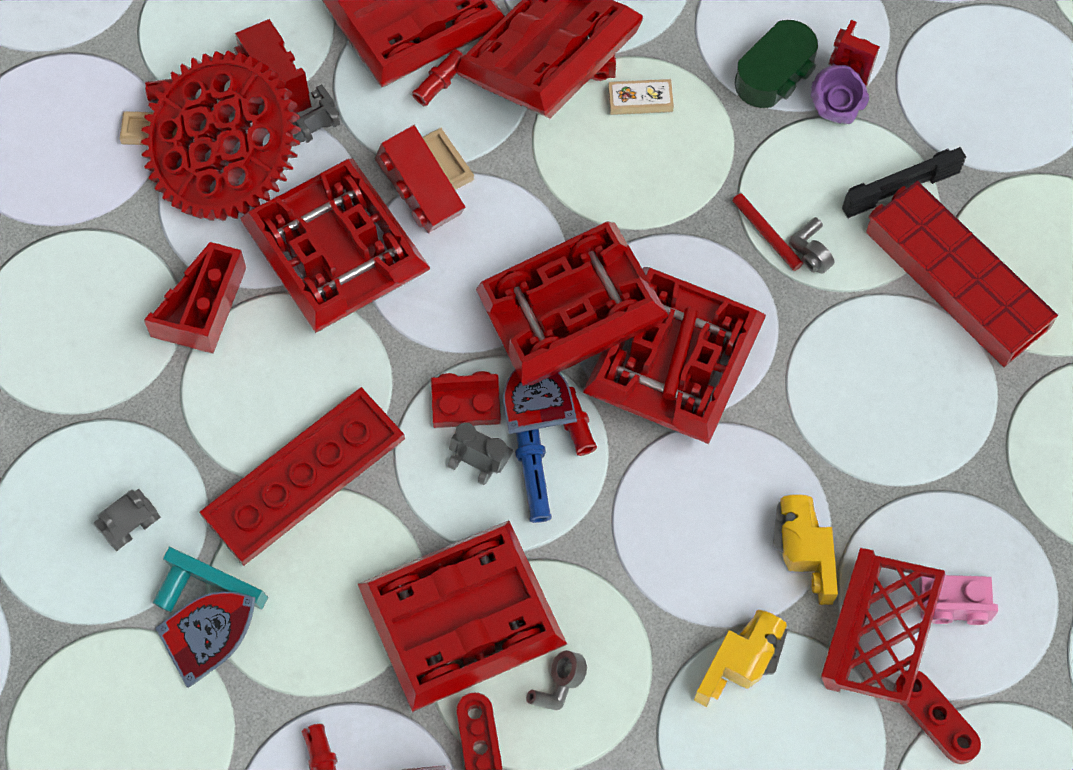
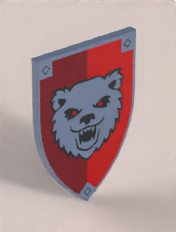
[503,369,577,434]
[156,592,255,688]

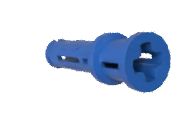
[515,429,552,523]

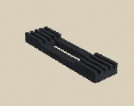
[842,147,966,218]

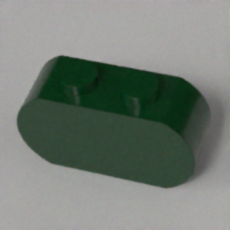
[735,20,818,108]

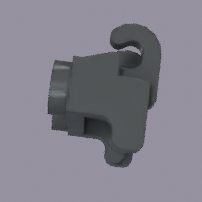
[291,84,340,143]
[448,423,513,485]
[93,489,161,551]

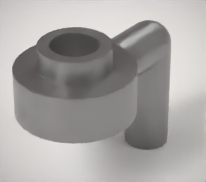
[789,217,835,274]
[526,650,587,710]

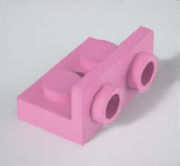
[919,575,998,625]

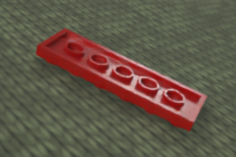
[199,387,405,566]

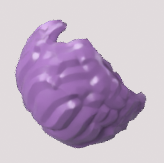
[810,64,869,124]

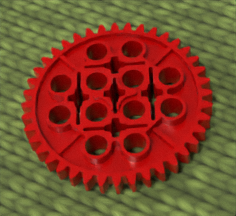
[141,51,301,221]

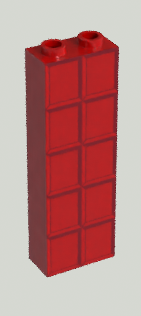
[866,180,1058,367]

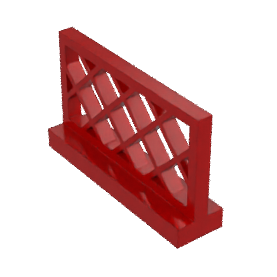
[821,548,945,705]

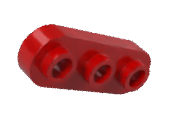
[893,670,981,764]
[457,692,503,770]

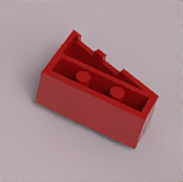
[234,19,312,113]
[374,125,466,233]
[144,242,246,354]

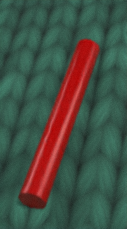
[732,193,803,271]
[662,307,698,400]

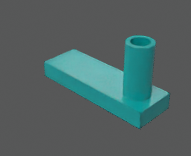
[152,546,269,612]

